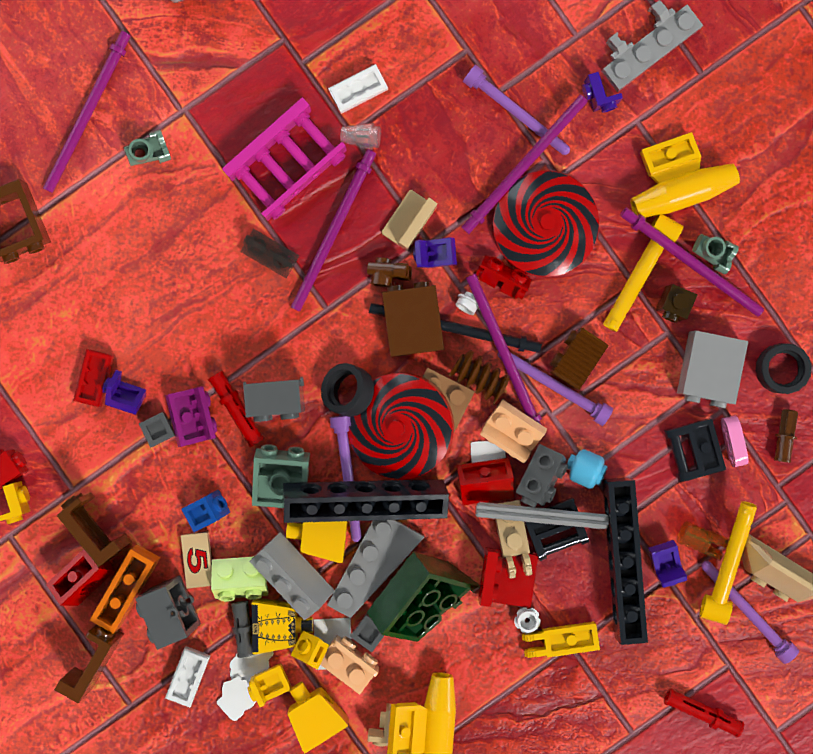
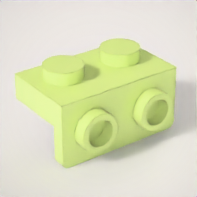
[211,556,268,602]

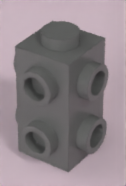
[516,444,568,507]

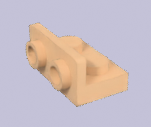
[480,399,547,463]
[320,635,379,695]

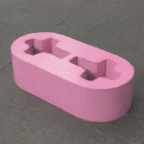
[721,415,748,467]

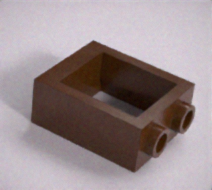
[0,179,51,264]

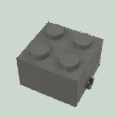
[243,377,305,422]
[136,575,201,650]

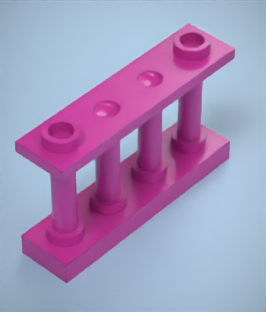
[222,97,347,221]

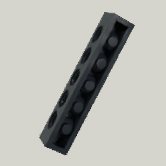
[602,477,648,645]
[282,479,449,523]

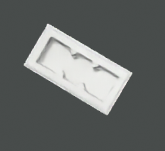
[328,64,388,114]
[165,646,211,708]

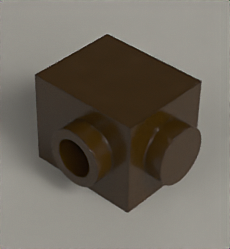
[655,284,698,323]

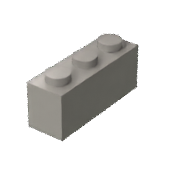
[249,532,335,620]

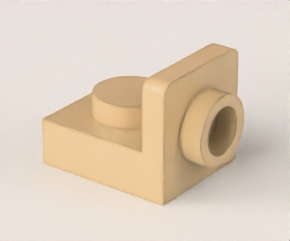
[367,703,391,747]

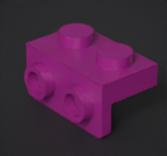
[165,386,217,447]

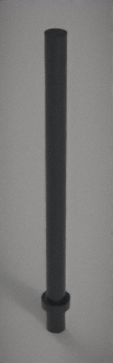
[369,303,542,353]

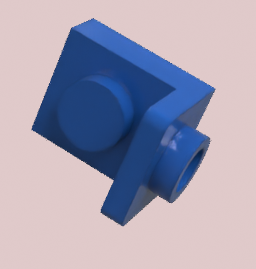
[181,490,230,532]

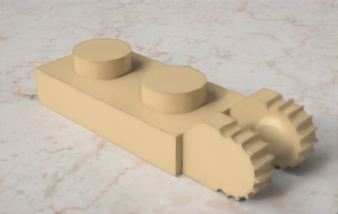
[495,500,532,578]

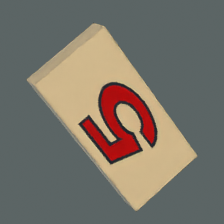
[181,531,212,589]

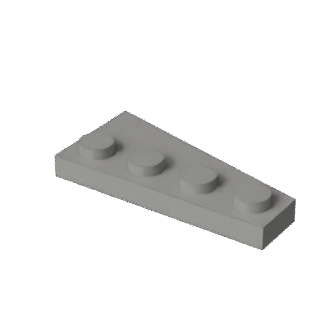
[327,520,425,618]

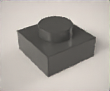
[139,412,175,448]
[350,613,384,652]

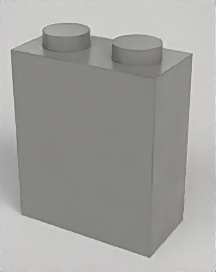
[677,331,748,408]

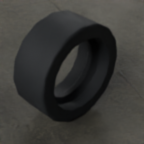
[755,343,812,394]
[321,363,374,417]

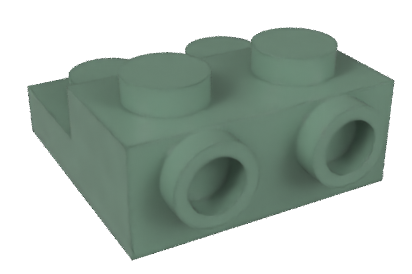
[252,444,310,508]

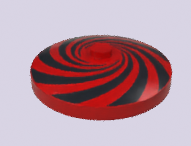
[492,171,599,278]
[348,372,454,480]

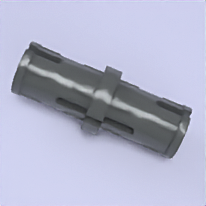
[231,601,255,658]

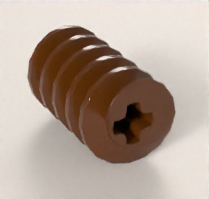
[448,350,510,405]

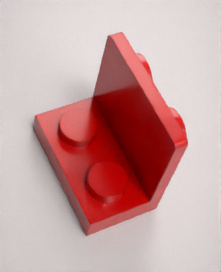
[478,547,538,608]

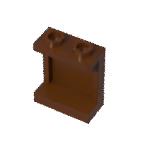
[382,281,444,357]
[56,493,132,567]
[54,625,124,703]

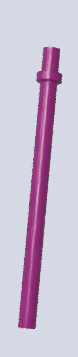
[43,31,131,193]
[461,95,588,234]
[291,149,376,312]
[620,207,764,317]
[466,273,546,434]

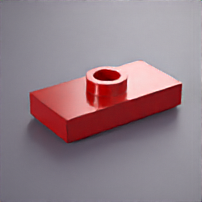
[73,349,114,407]

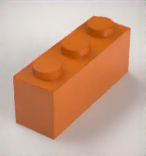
[90,544,160,634]

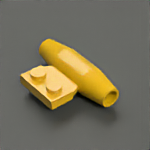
[630,132,740,218]
[387,672,456,754]

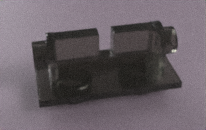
[240,229,300,279]

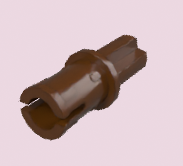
[774,409,798,463]

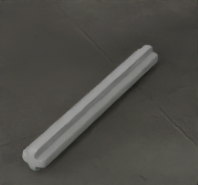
[475,502,609,529]

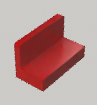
[457,458,515,505]

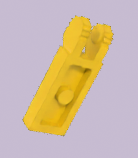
[522,621,600,658]

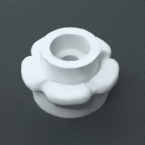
[455,292,480,315]
[514,607,541,634]

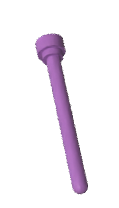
[463,64,570,155]
[498,352,614,426]
[329,415,362,542]
[701,561,799,664]

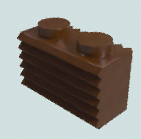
[549,327,609,390]

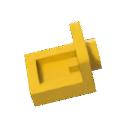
[0,481,31,524]
[290,631,330,670]
[247,663,292,707]

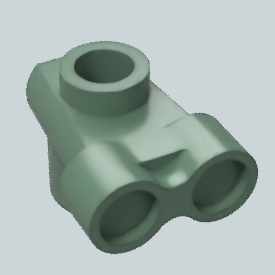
[124,129,171,166]
[692,234,739,275]

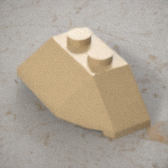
[742,534,813,602]

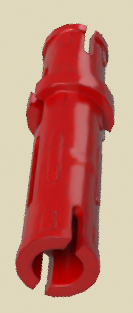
[208,370,265,447]
[664,688,745,738]

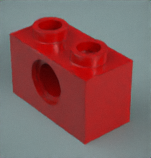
[46,549,116,606]

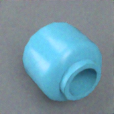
[567,449,608,489]

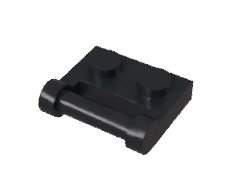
[664,418,726,482]
[525,498,589,561]

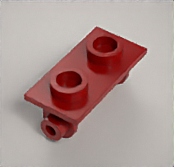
[476,255,532,300]

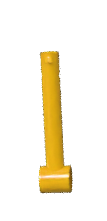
[603,214,684,332]
[699,501,757,625]

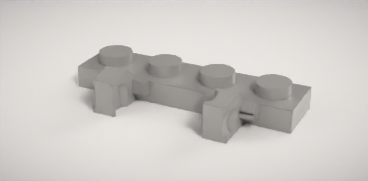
[601,0,703,92]

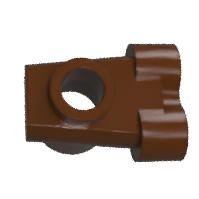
[367,257,412,287]

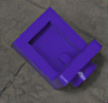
[582,72,623,113]
[413,237,457,268]
[103,370,146,415]
[648,540,687,588]

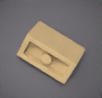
[382,190,438,251]

